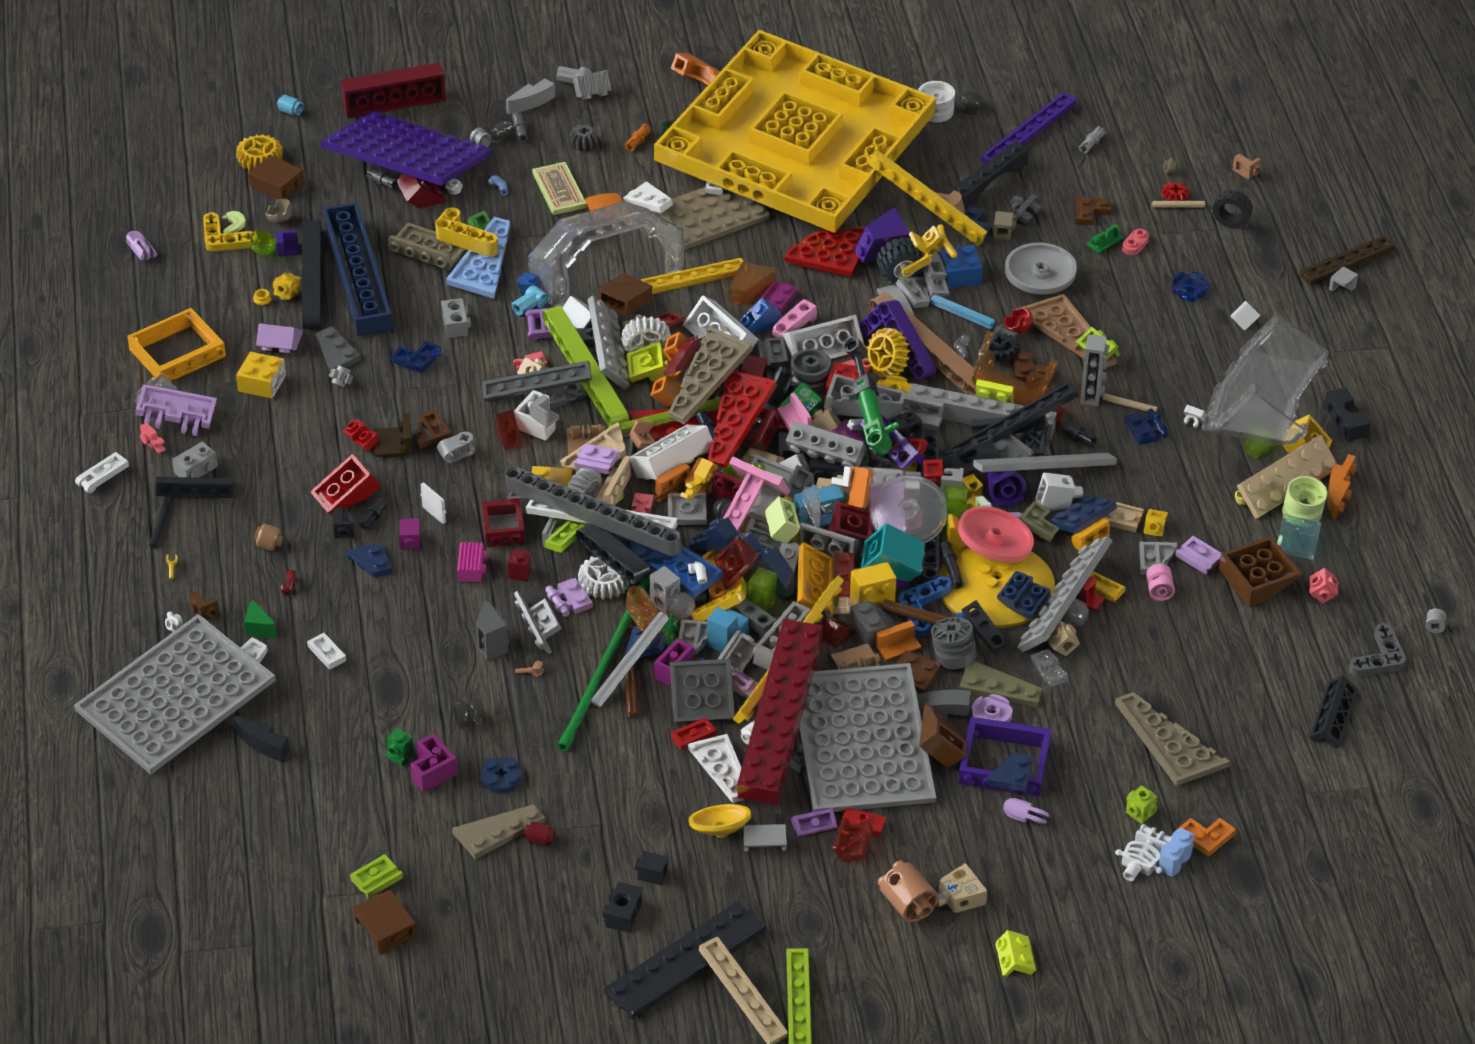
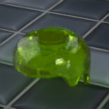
[250,230,276,255]

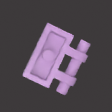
[546,578,593,616]

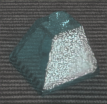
[1277,514,1322,560]

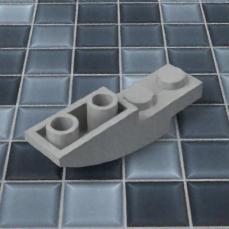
[920,250,949,298]

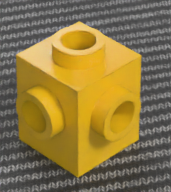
[273,273,301,300]

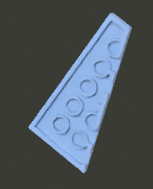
[446,217,510,299]

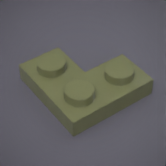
[1019,501,1060,542]

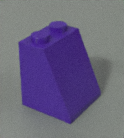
[855,208,910,263]

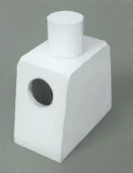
[1035,473,1083,511]

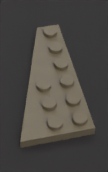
[668,326,753,424]
[1115,692,1230,786]

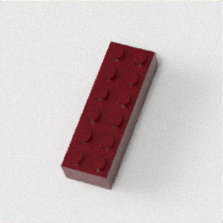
[340,62,446,119]

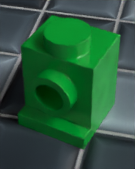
[385,728,414,766]

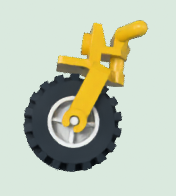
[877,224,957,286]

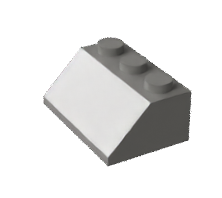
[799,523,862,569]

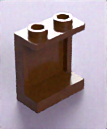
[353,890,417,955]

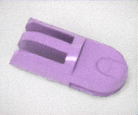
[126,231,157,261]
[731,669,758,699]
[1004,798,1049,825]

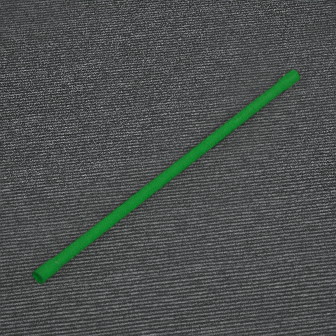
[557,529,676,752]

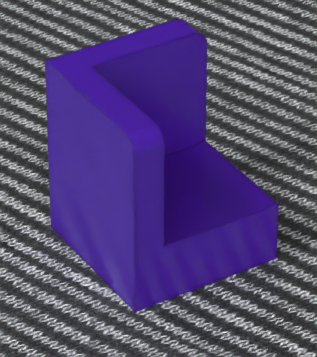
[276,230,299,256]

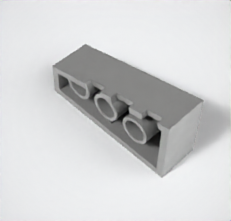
[823,374,906,419]

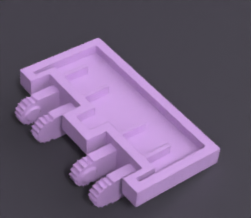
[135,384,217,436]

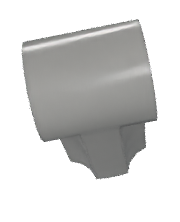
[556,66,592,84]

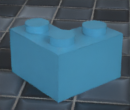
[707,607,750,653]

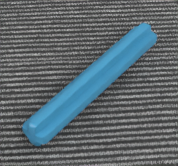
[931,295,995,329]

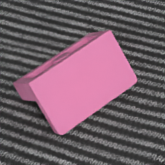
[777,393,811,431]

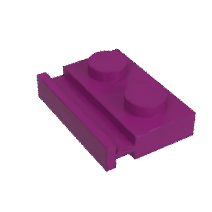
[758,280,798,314]

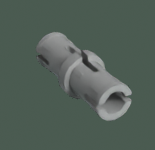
[1079,127,1105,154]

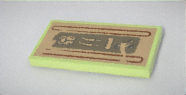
[532,162,586,215]

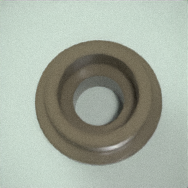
[1163,157,1177,175]

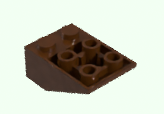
[919,703,967,768]

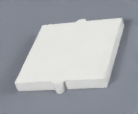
[420,482,446,524]

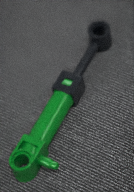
[843,336,899,455]

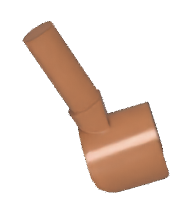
[515,661,544,677]

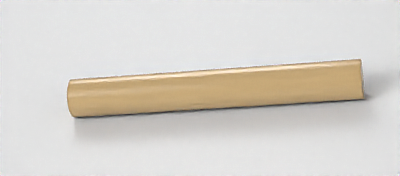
[1152,201,1205,208]
[1102,393,1157,414]

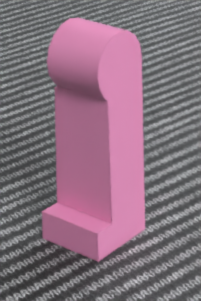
[772,299,817,342]

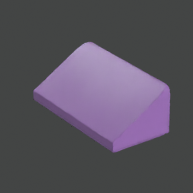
[791,808,838,837]

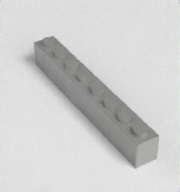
[908,383,1057,441]

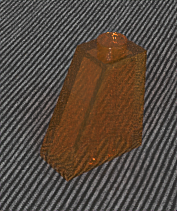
[729,262,776,305]

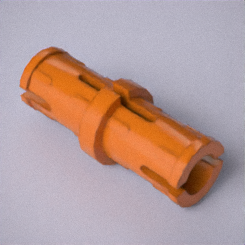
[625,124,651,152]

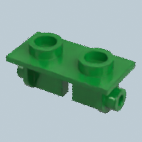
[1086,224,1124,253]
[659,613,681,651]

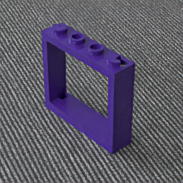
[958,717,1051,797]

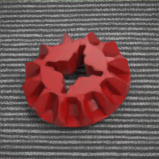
[1162,182,1190,201]

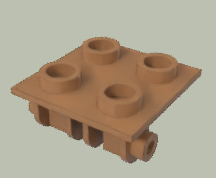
[567,424,605,455]
[831,644,880,669]

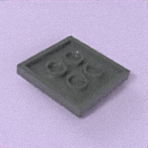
[670,659,735,723]

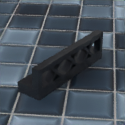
[156,476,233,498]
[1309,675,1358,748]

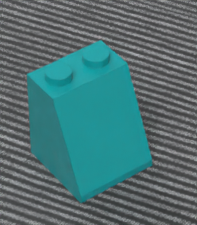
[861,523,925,582]

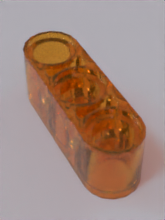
[626,586,658,632]

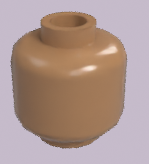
[253,524,283,551]

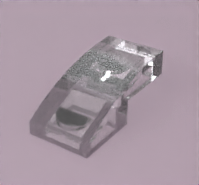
[1031,649,1068,687]

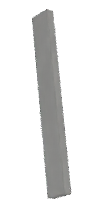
[973,453,1117,472]

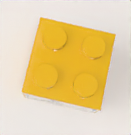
[236,352,286,399]

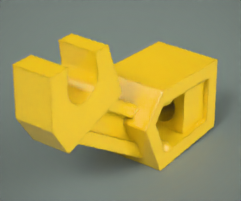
[680,458,718,500]
[962,474,983,510]

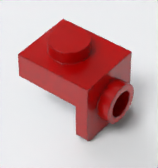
[923,459,944,486]
[1079,576,1105,611]

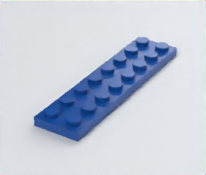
[604,529,723,597]

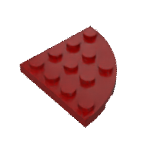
[784,226,866,277]

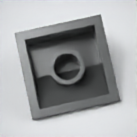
[850,600,897,648]

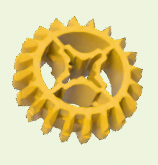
[236,134,283,171]
[866,328,910,377]

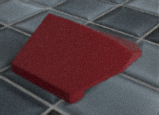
[654,312,686,332]

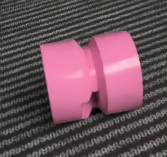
[1146,564,1175,601]

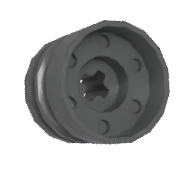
[931,617,977,669]

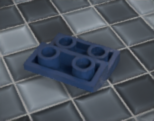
[997,571,1051,620]

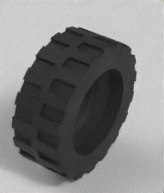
[1212,190,1253,229]

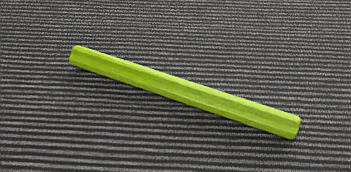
[619,397,721,434]

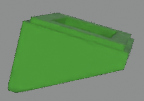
[468,211,491,230]

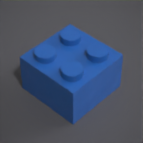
[939,245,983,288]

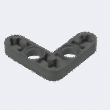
[1349,623,1406,677]

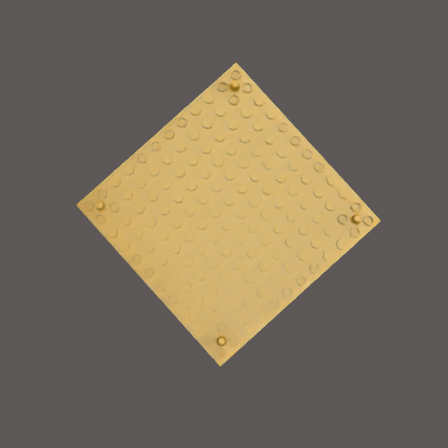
[654,30,936,233]

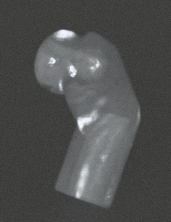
[954,334,970,359]

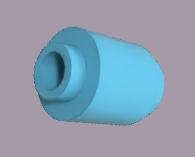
[277,95,304,116]

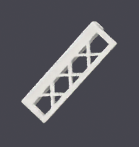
[831,466,903,488]

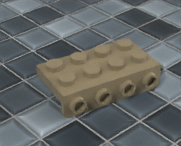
[388,223,468,271]

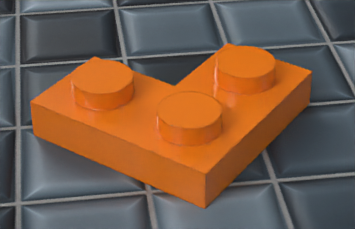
[1177,818,1236,857]

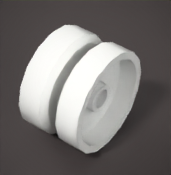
[918,81,955,122]

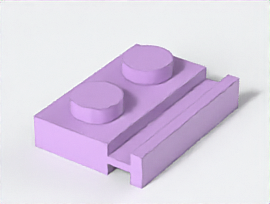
[573,443,620,474]
[1175,536,1221,574]

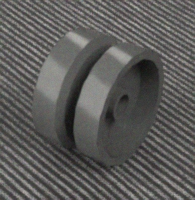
[791,349,831,394]

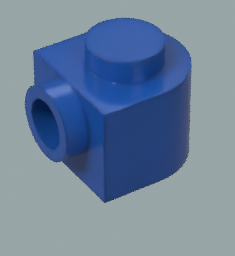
[517,272,540,295]

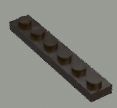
[1300,235,1396,286]

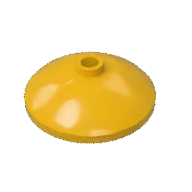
[689,804,751,838]

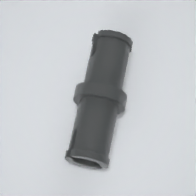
[512,112,528,143]
[366,167,399,190]

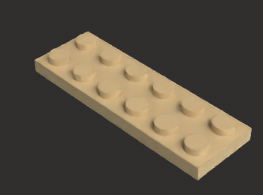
[1237,435,1337,519]

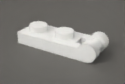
[75,452,129,494]

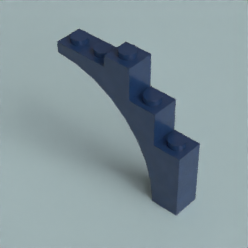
[688,517,798,599]

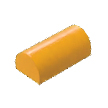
[1072,518,1110,550]

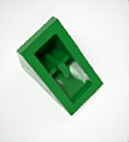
[244,601,277,638]

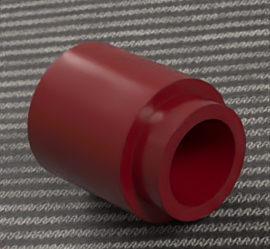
[524,821,556,846]

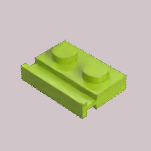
[350,854,403,898]

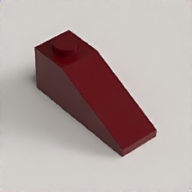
[663,335,705,376]

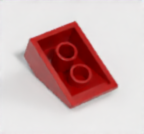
[310,454,381,515]

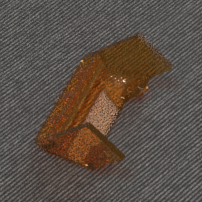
[971,331,1059,406]

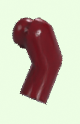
[281,570,297,595]

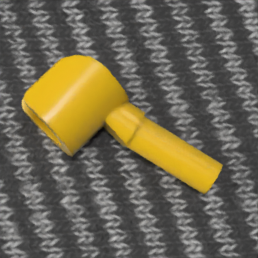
[166,554,178,579]

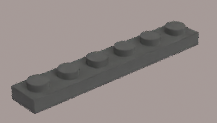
[482,361,592,401]

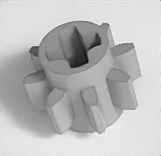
[329,365,353,387]

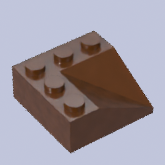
[1219,536,1302,607]

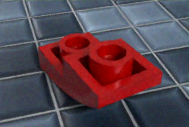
[343,419,381,451]

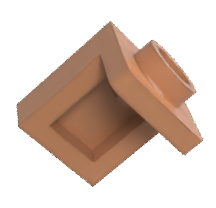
[629,420,655,450]

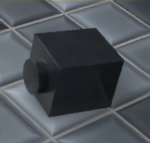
[635,851,668,886]

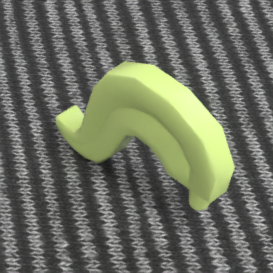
[222,211,246,234]

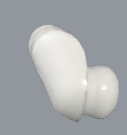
[688,561,707,584]

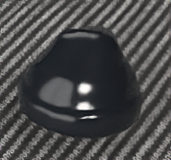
[868,446,907,469]

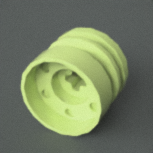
[1282,476,1327,527]

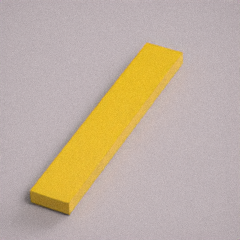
[641,258,747,294]

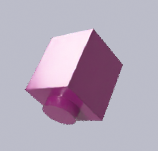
[400,519,420,549]

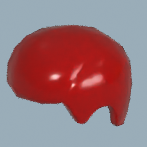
[1004,307,1033,334]

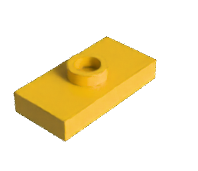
[1090,571,1125,603]

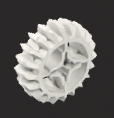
[621,316,671,353]
[578,556,629,600]

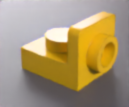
[1144,509,1168,537]

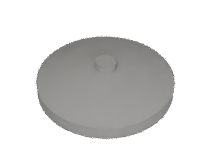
[1005,243,1077,294]

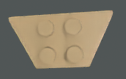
[560,422,627,473]

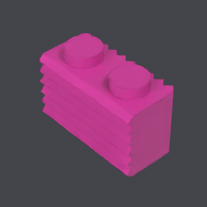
[457,542,487,582]

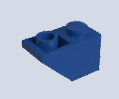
[739,297,782,333]

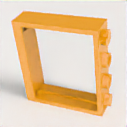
[127,308,226,385]

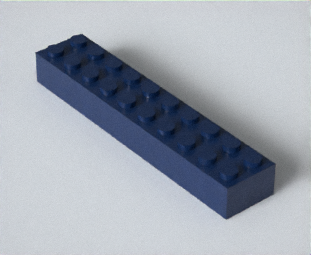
[323,202,393,336]

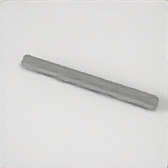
[591,612,668,707]

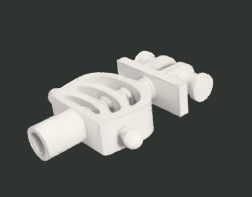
[1116,824,1172,881]

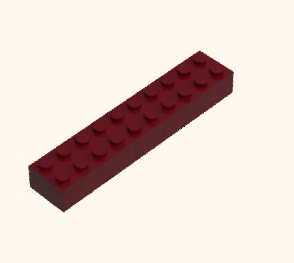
[737,619,823,805]

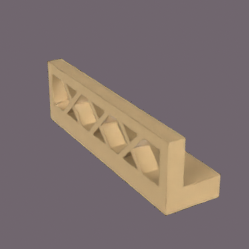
[596,456,631,506]

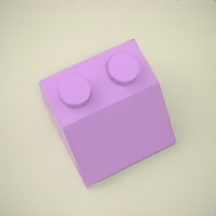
[256,324,303,353]

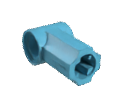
[512,285,549,316]

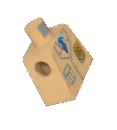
[936,864,987,913]

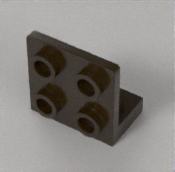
[373,413,413,457]

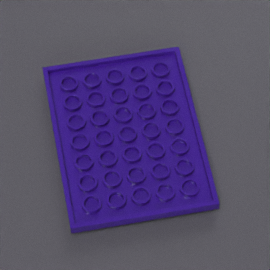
[320,111,492,186]

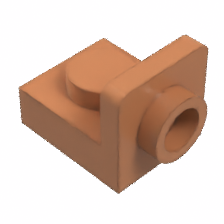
[1233,154,1261,179]

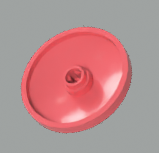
[958,506,1034,563]

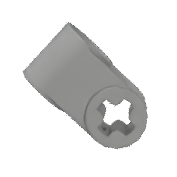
[437,432,475,463]

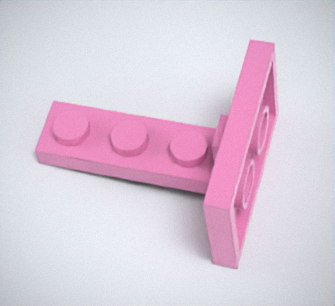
[724,457,791,532]

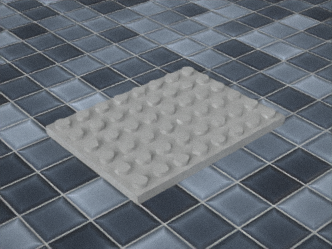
[74,614,276,775]
[799,663,936,812]

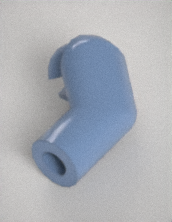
[488,175,508,196]

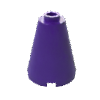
[987,471,1027,507]

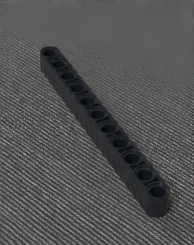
[921,433,939,592]

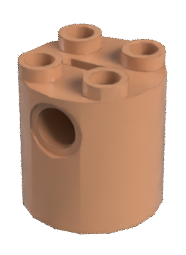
[878,860,939,923]

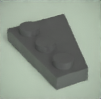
[316,326,361,374]

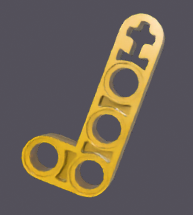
[435,208,498,257]

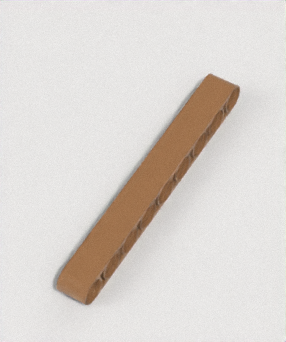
[869,292,988,396]

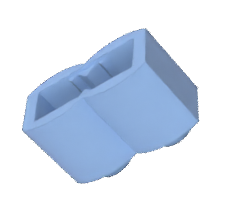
[1159,828,1194,877]

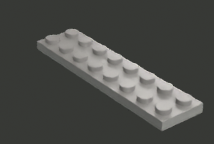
[1018,536,1112,653]

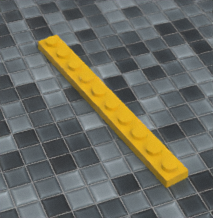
[733,576,844,724]

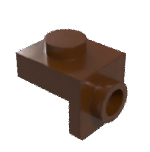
[189,591,219,620]

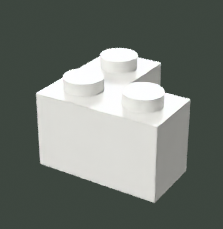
[513,390,556,441]

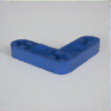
[898,576,953,637]

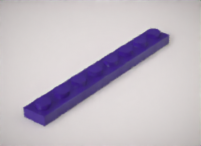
[981,92,1077,163]

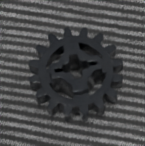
[980,333,1020,363]

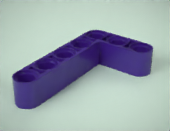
[859,300,936,380]

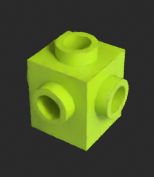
[1126,785,1157,824]

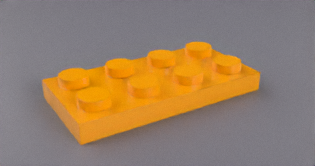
[797,542,834,617]

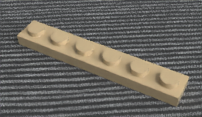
[699,936,788,1044]

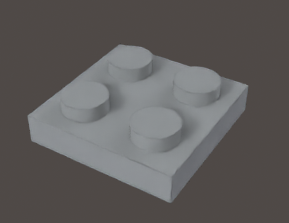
[668,493,707,525]

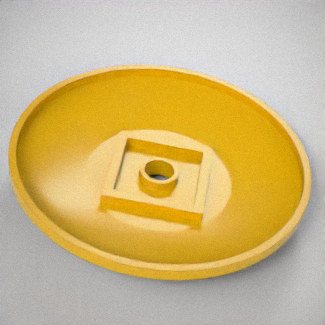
[939,546,1055,628]

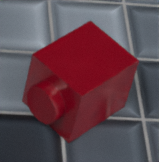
[508,549,532,582]

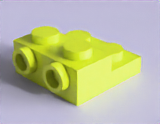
[627,342,669,382]

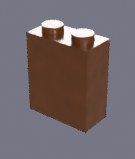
[249,155,304,200]
[598,273,653,317]

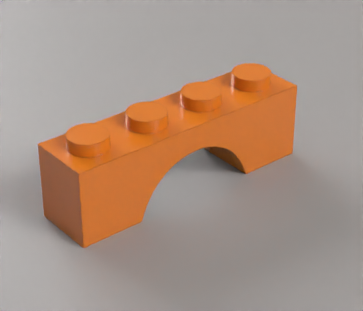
[671,53,720,86]
[650,332,689,407]

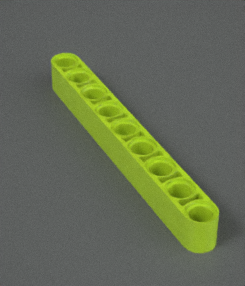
[542,306,629,427]

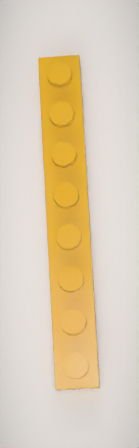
[869,150,987,246]

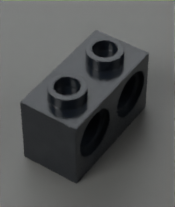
[888,410,922,448]

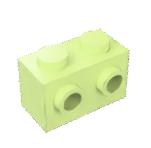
[765,496,800,543]

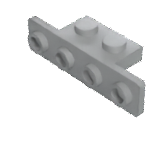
[514,591,562,654]

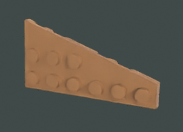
[1017,294,1117,367]

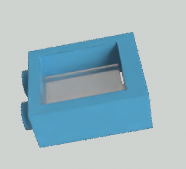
[794,484,846,533]

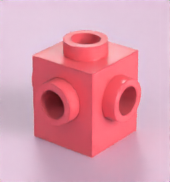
[1309,568,1338,604]

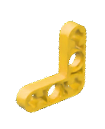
[203,212,257,252]
[691,576,747,621]

